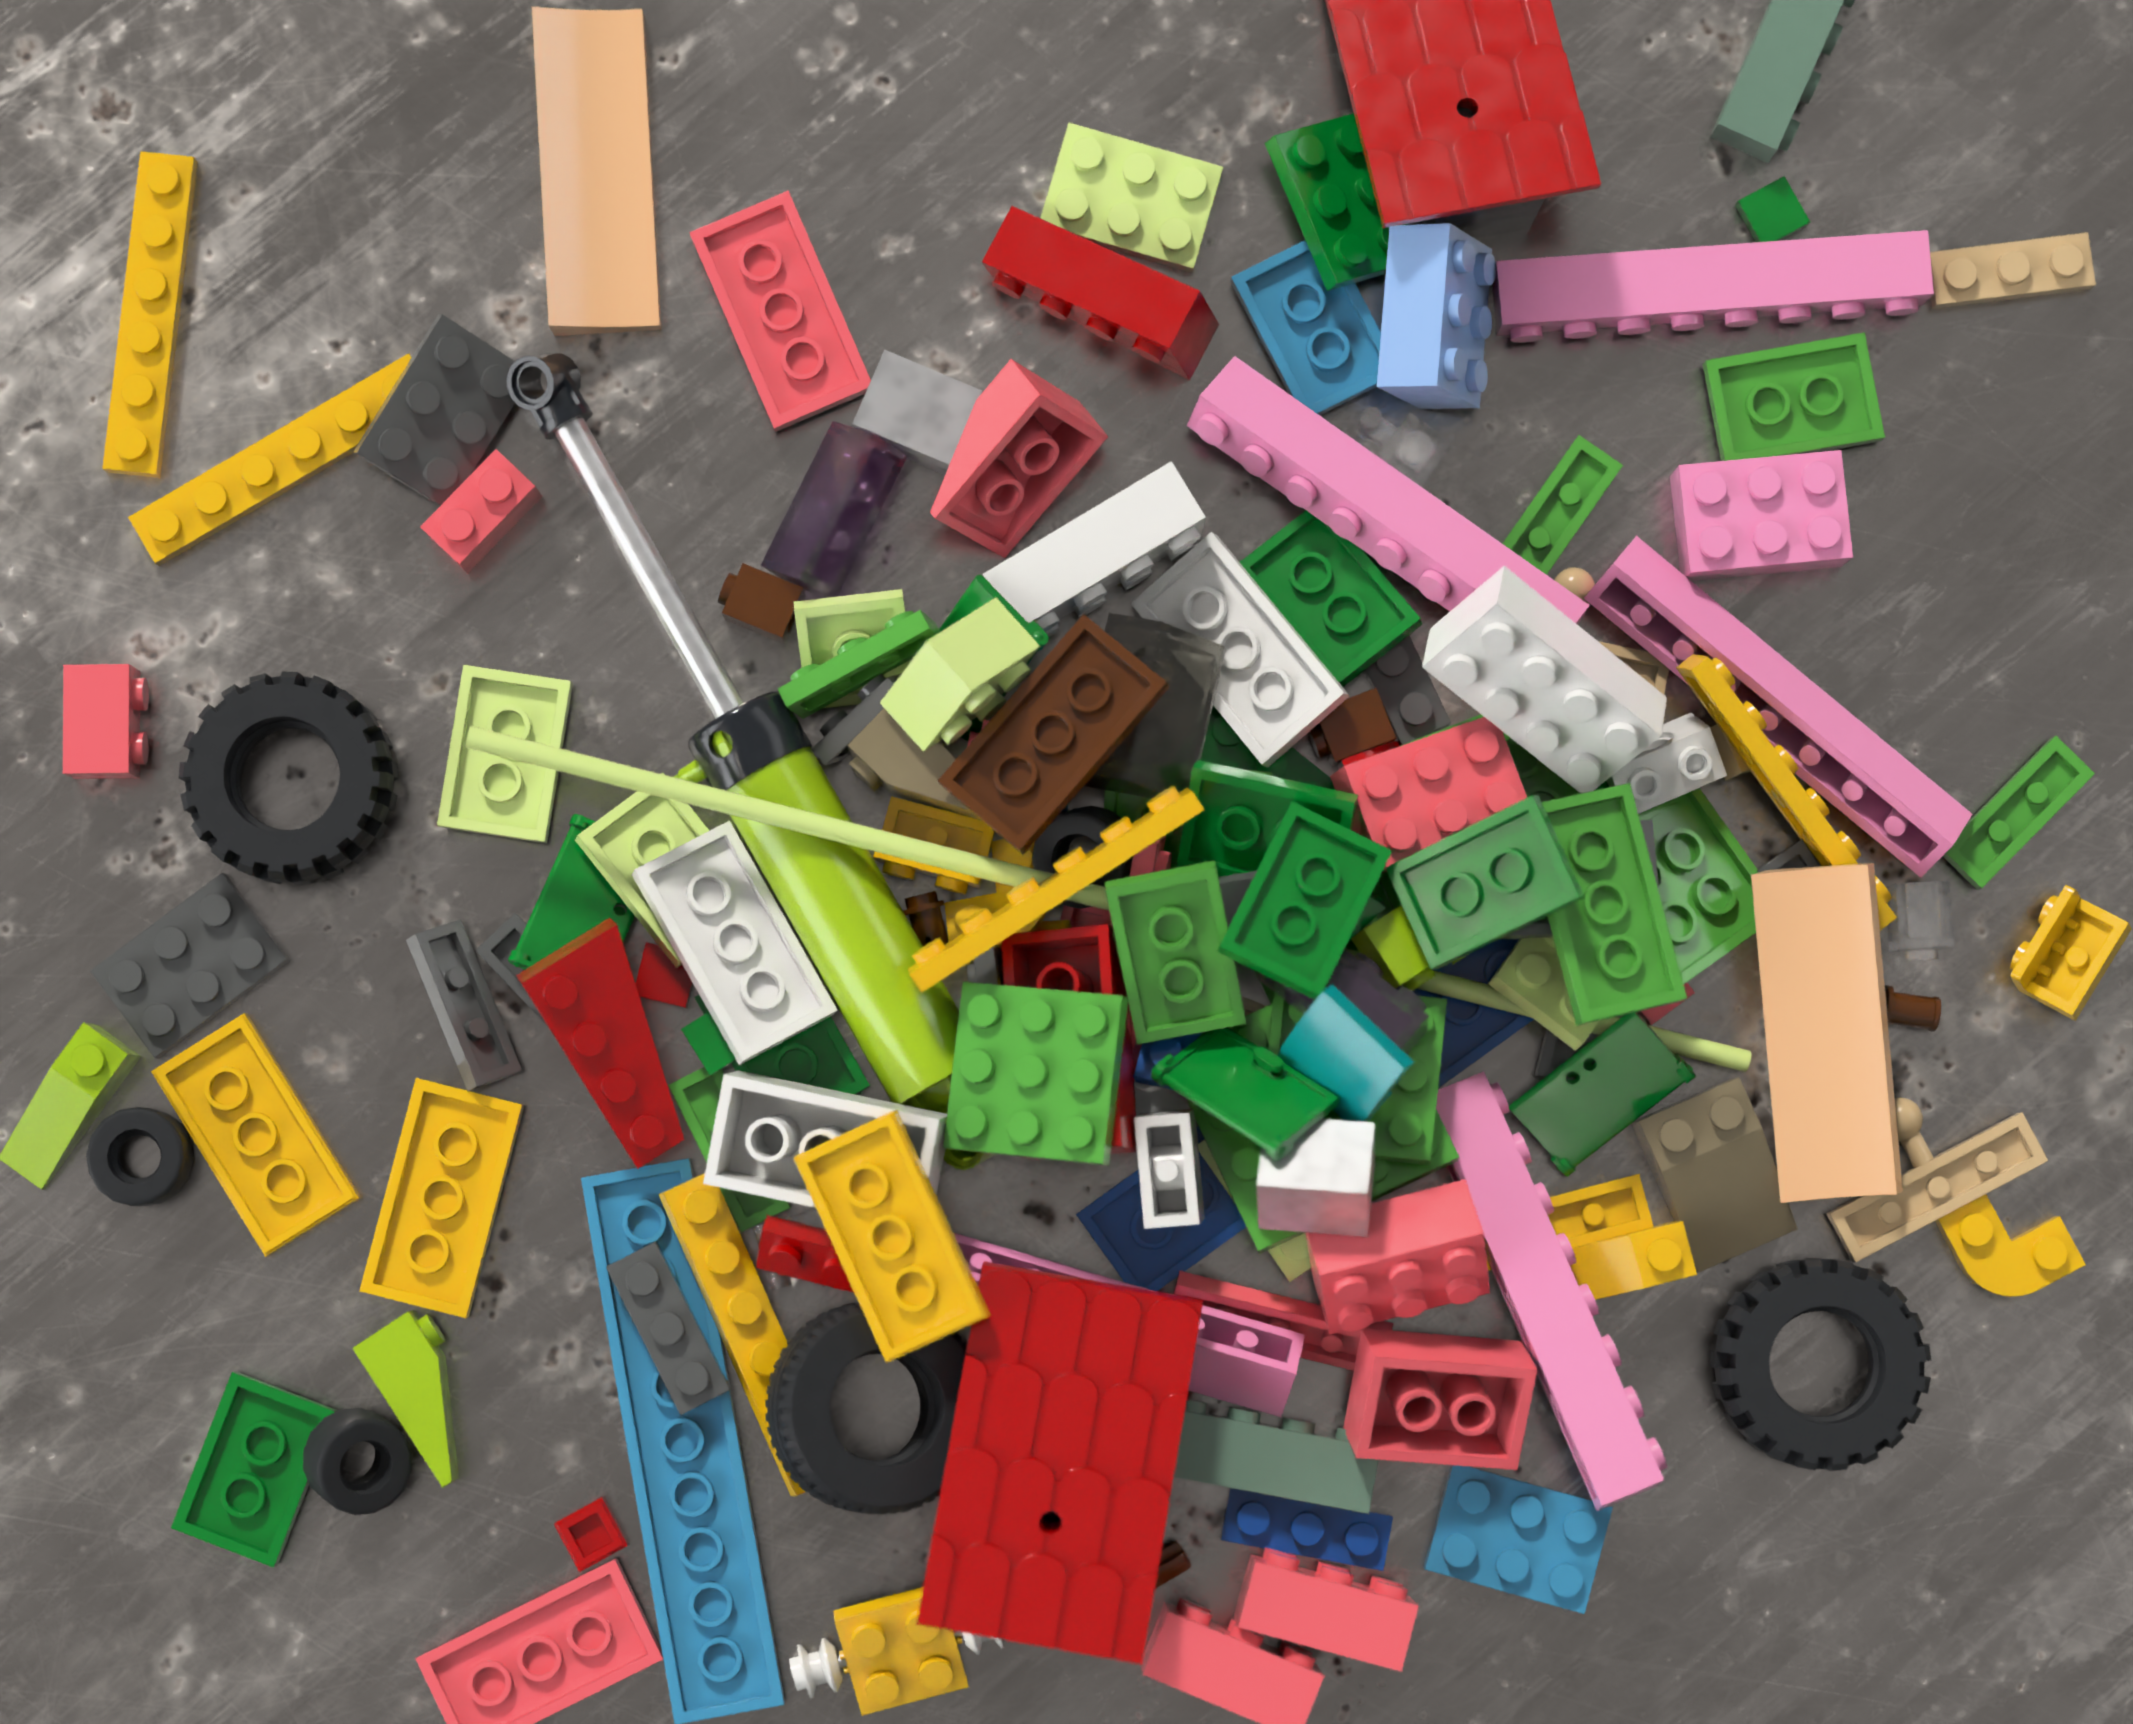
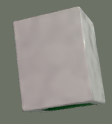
[852,350,983,475]
[1257,1119,1375,1237]

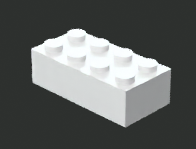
[983,461,1206,637]
[1422,566,1667,794]
[703,1070,947,1208]

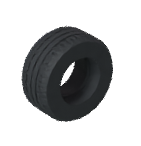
[765,1302,967,1515]

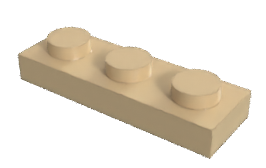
[1930,232,2096,309]

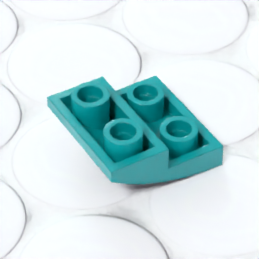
[1277,984,1414,1122]

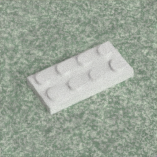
[1131,532,1350,768]
[632,821,837,1065]

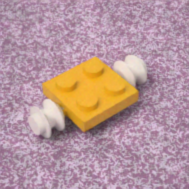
[789,1587,1004,1715]

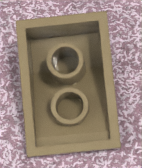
[847,708,982,821]
[1631,1077,1798,1273]

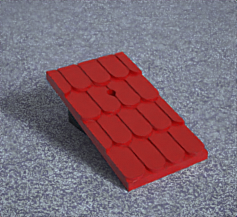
[1325,0,1601,238]
[917,1261,1203,1664]

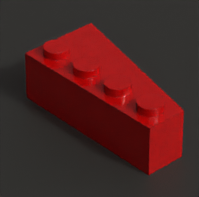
[982,206,1219,381]
[516,917,685,1169]

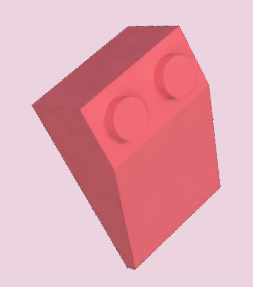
[930,359,1109,558]

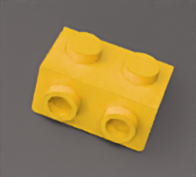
[873,796,995,895]
[2010,885,2132,1021]

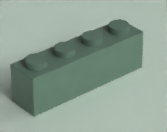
[1710,0,1855,163]
[1174,1399,1379,1514]

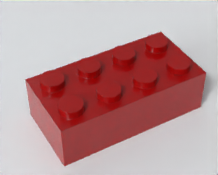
[1001,924,1137,1161]

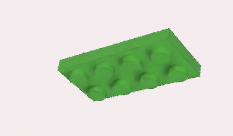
[1542,783,1687,1026]

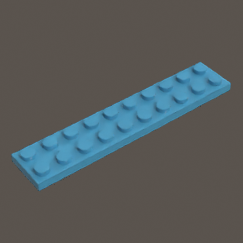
[581,1158,785,1724]

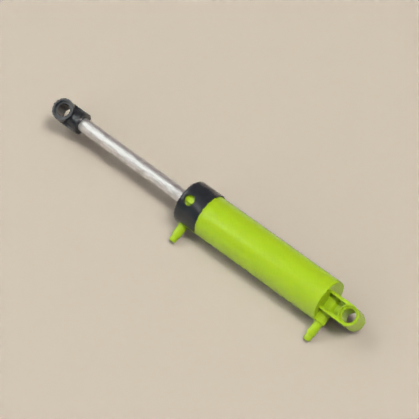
[507,353,997,1170]

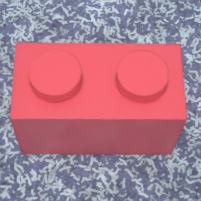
[420,449,543,574]
[63,664,149,779]

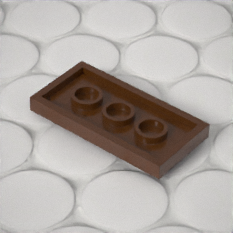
[938,614,1169,855]

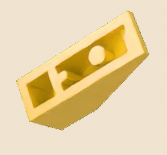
[1570,1221,1697,1300]

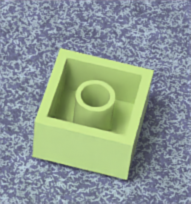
[880,598,1040,752]

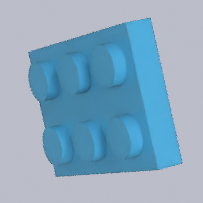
[1230,240,1381,415]
[1423,1465,1613,1614]

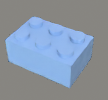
[1377,223,1496,409]

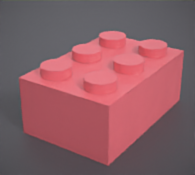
[1330,717,1527,874]
[1305,1179,1490,1335]
[1343,1328,1537,1470]
[1233,1547,1419,1672]
[1140,1598,1324,1724]

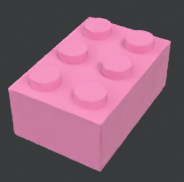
[1670,450,1853,581]

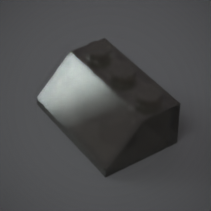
[1084,613,1226,798]

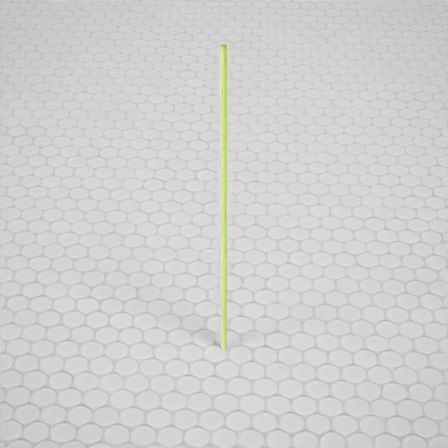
[465,726,1752,1072]

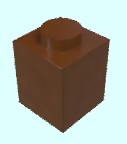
[718,563,806,644]
[1308,688,1396,767]

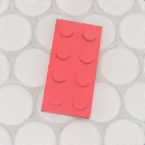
[689,191,871,432]
[415,1558,663,1724]

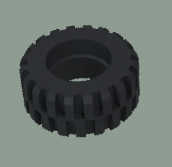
[179,671,399,885]
[1709,1258,1931,1471]

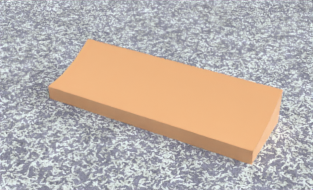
[532,6,662,336]
[1751,863,1903,1203]

